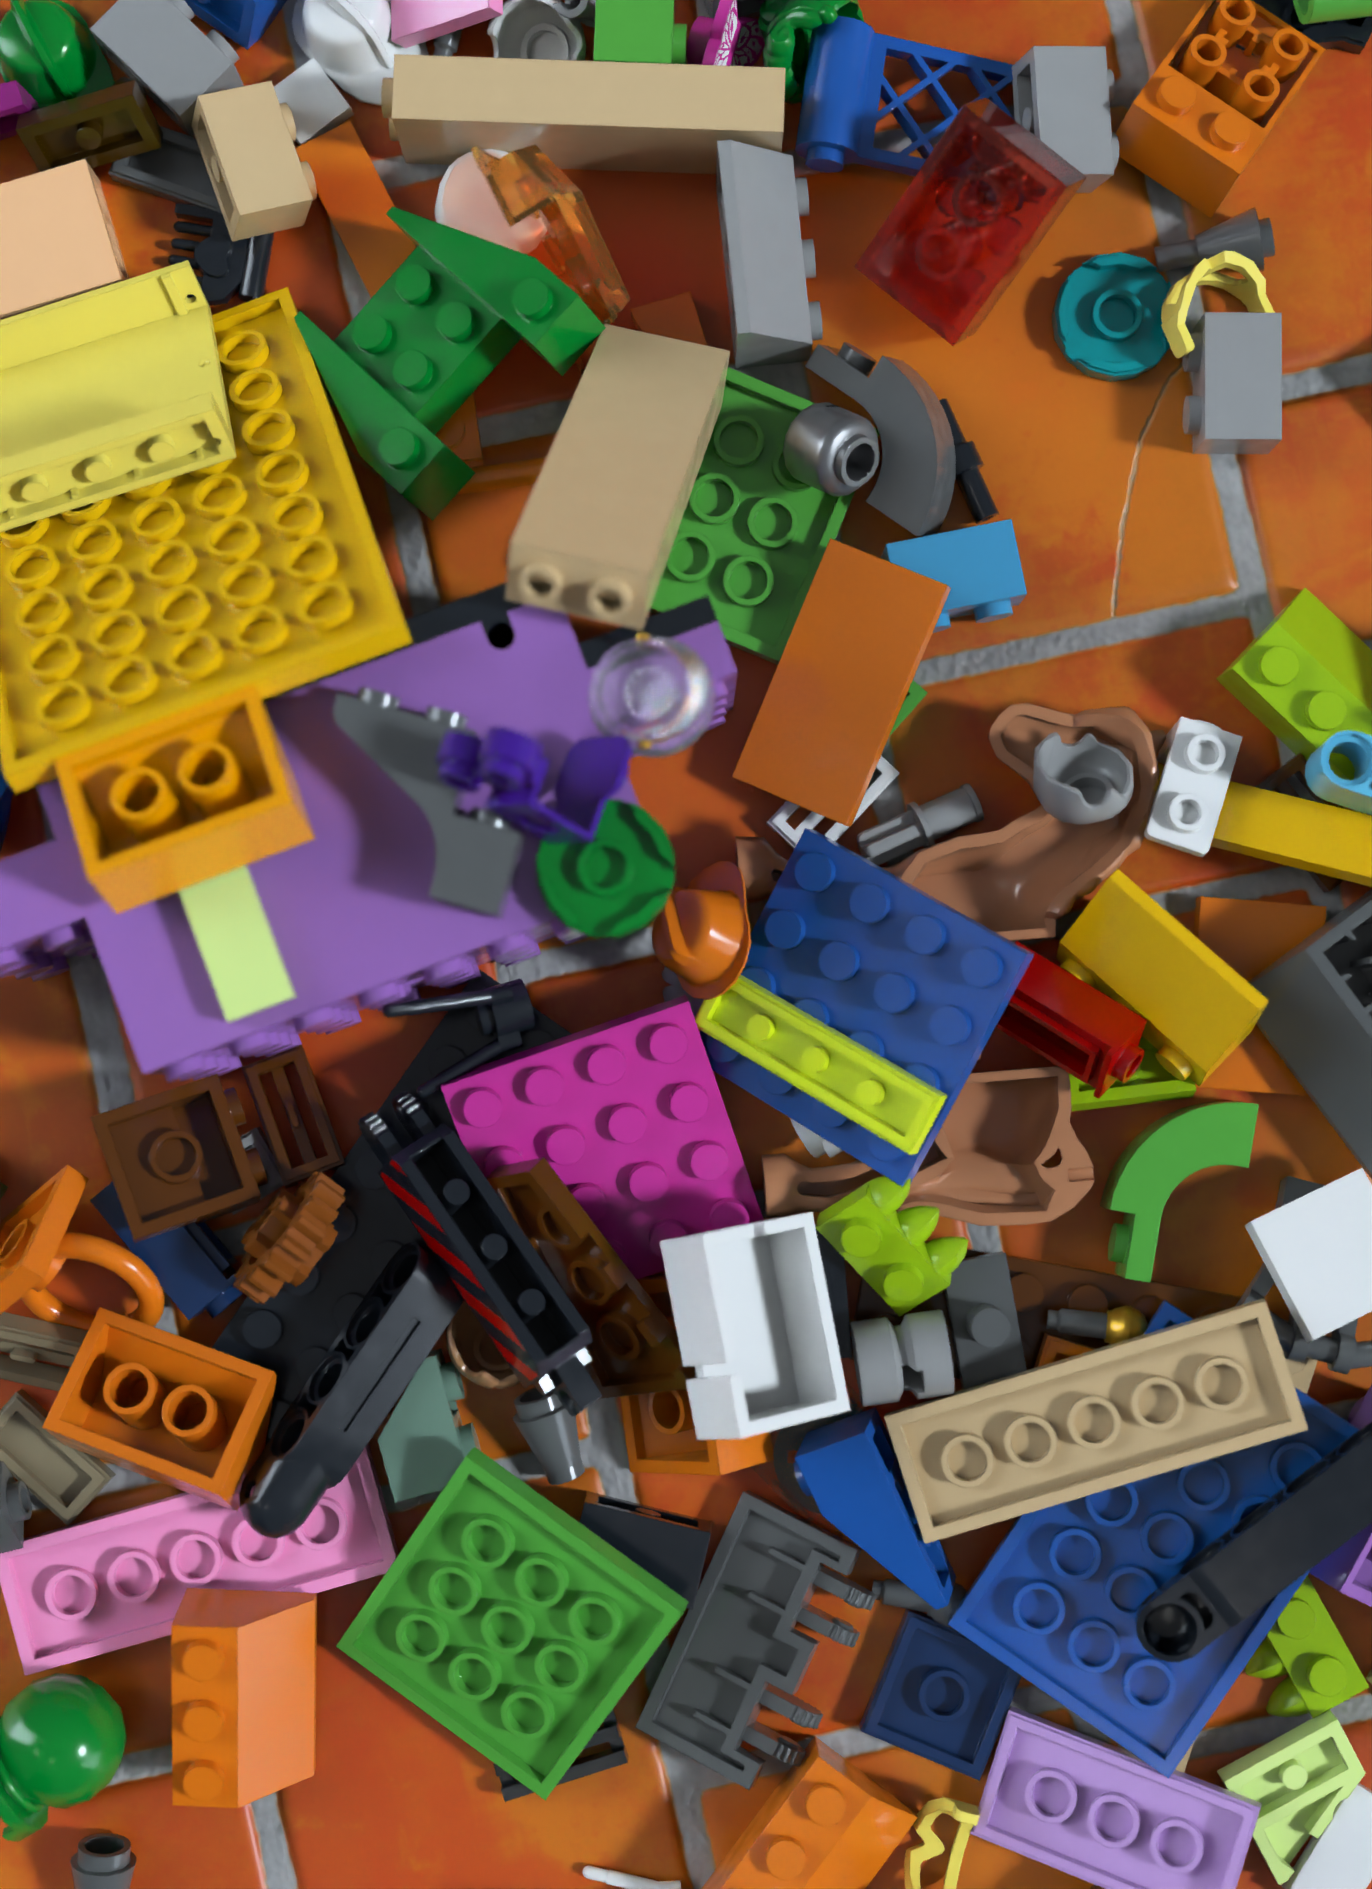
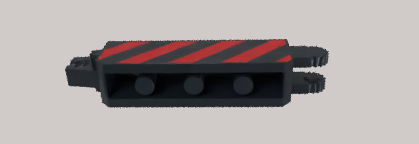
[358,1091,602,1416]

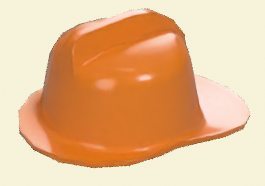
[652,861,751,1000]

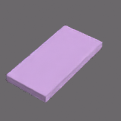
[970,1706,1262,1889]

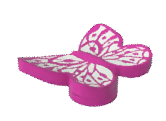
[687,0,765,67]

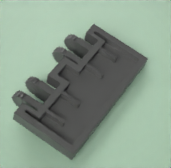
[635,1490,877,1790]

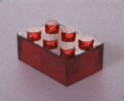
[855,98,1087,346]

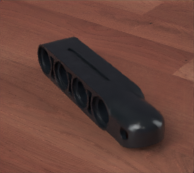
[239,1242,464,1538]
[1135,1422,1372,1662]

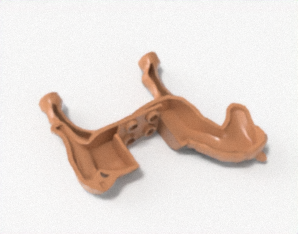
[735,703,1166,1226]

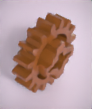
[233,1171,346,1305]

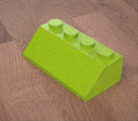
[1216,587,1372,813]

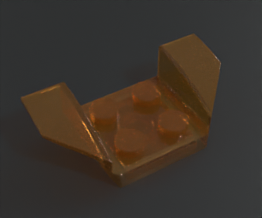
[471,144,631,377]

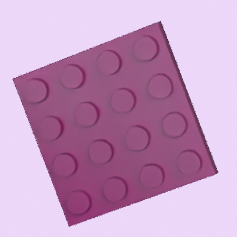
[441,995,764,1279]

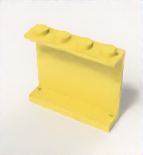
[0,260,237,532]

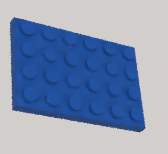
[948,1299,1359,1779]

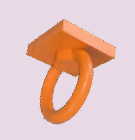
[0,1165,165,1330]

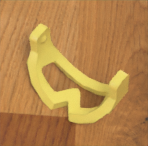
[1161,251,1275,358]
[904,1796,980,1889]

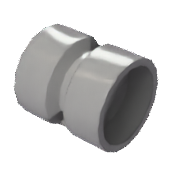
[850,1309,955,1406]

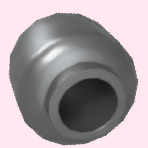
[783,402,880,496]

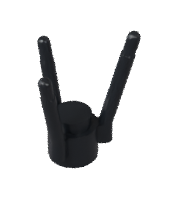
[382,979,535,1098]

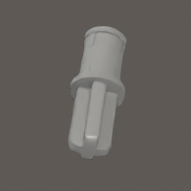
[857,783,984,866]

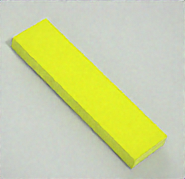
[695,974,948,1155]

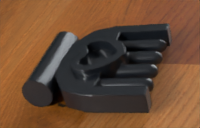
[168,203,275,306]

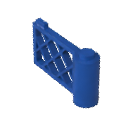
[795,16,1039,211]

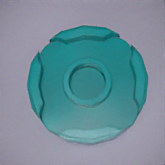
[1051,252,1172,382]

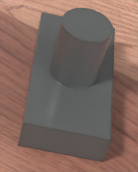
[944,1251,1027,1390]

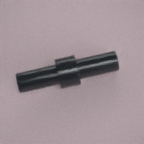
[939,399,999,524]

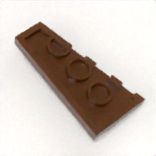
[486,1157,697,1399]

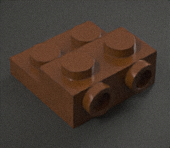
[91,1074,268,1244]

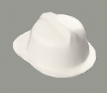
[292,0,429,106]

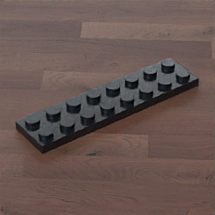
[212,969,571,1447]

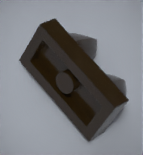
[16,77,163,172]

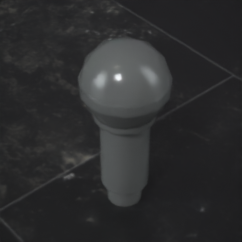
[872,1579,967,1626]

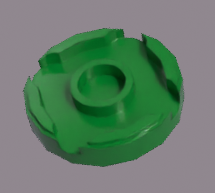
[536,800,675,938]

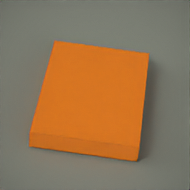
[1193,896,1327,1096]

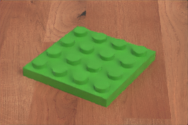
[649,367,879,665]
[336,1447,689,1800]

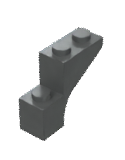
[333,687,525,919]

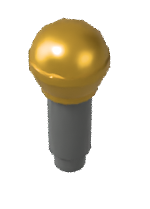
[1047,1305,1148,1345]

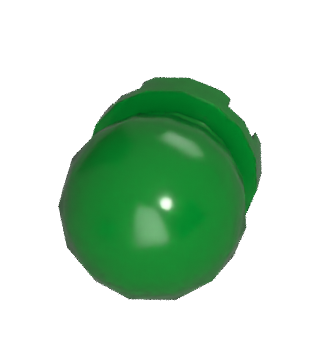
[0,1673,127,1842]

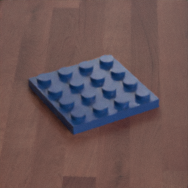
[700,828,1034,1187]

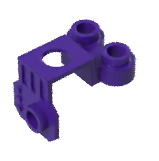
[435,727,633,844]

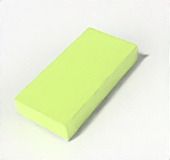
[178,866,297,1022]

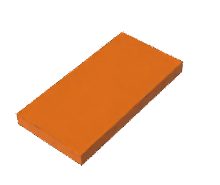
[732,538,951,827]

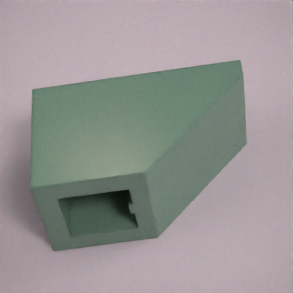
[378,1348,481,1503]

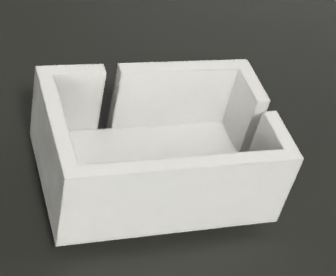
[660,1212,850,1440]

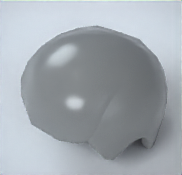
[1033,732,1134,824]

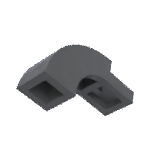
[805,342,956,537]

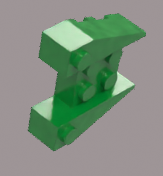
[294,207,606,521]

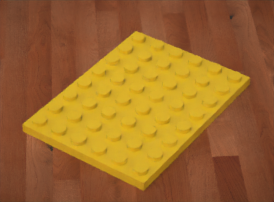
[0,287,412,793]

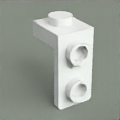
[1144,716,1243,857]

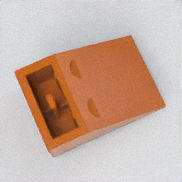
[1116,0,1326,218]

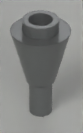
[1154,207,1275,273]

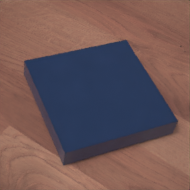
[859,1609,1022,1781]

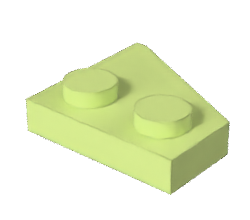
[1217,1710,1366,1885]

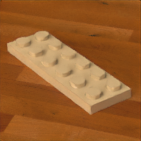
[884,1298,1309,1544]

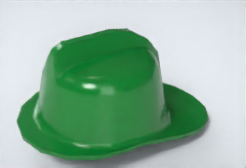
[0,0,115,109]

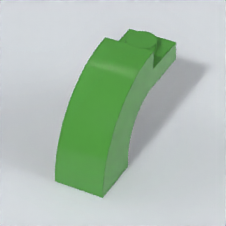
[1100,1101,1259,1283]

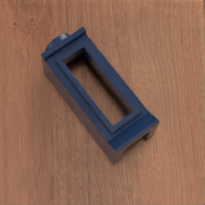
[90,1181,243,1320]

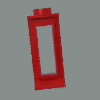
[996,941,1147,1099]

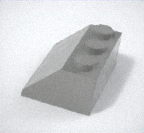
[716,140,823,369]

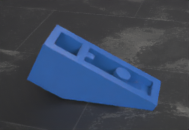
[794,1407,957,1610]

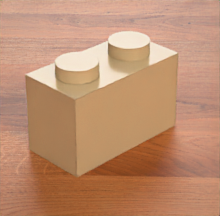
[191,81,317,242]

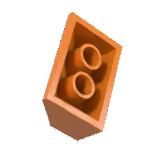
[620,1273,774,1475]
[42,1307,277,1511]
[171,1588,317,1808]
[701,1736,918,1889]

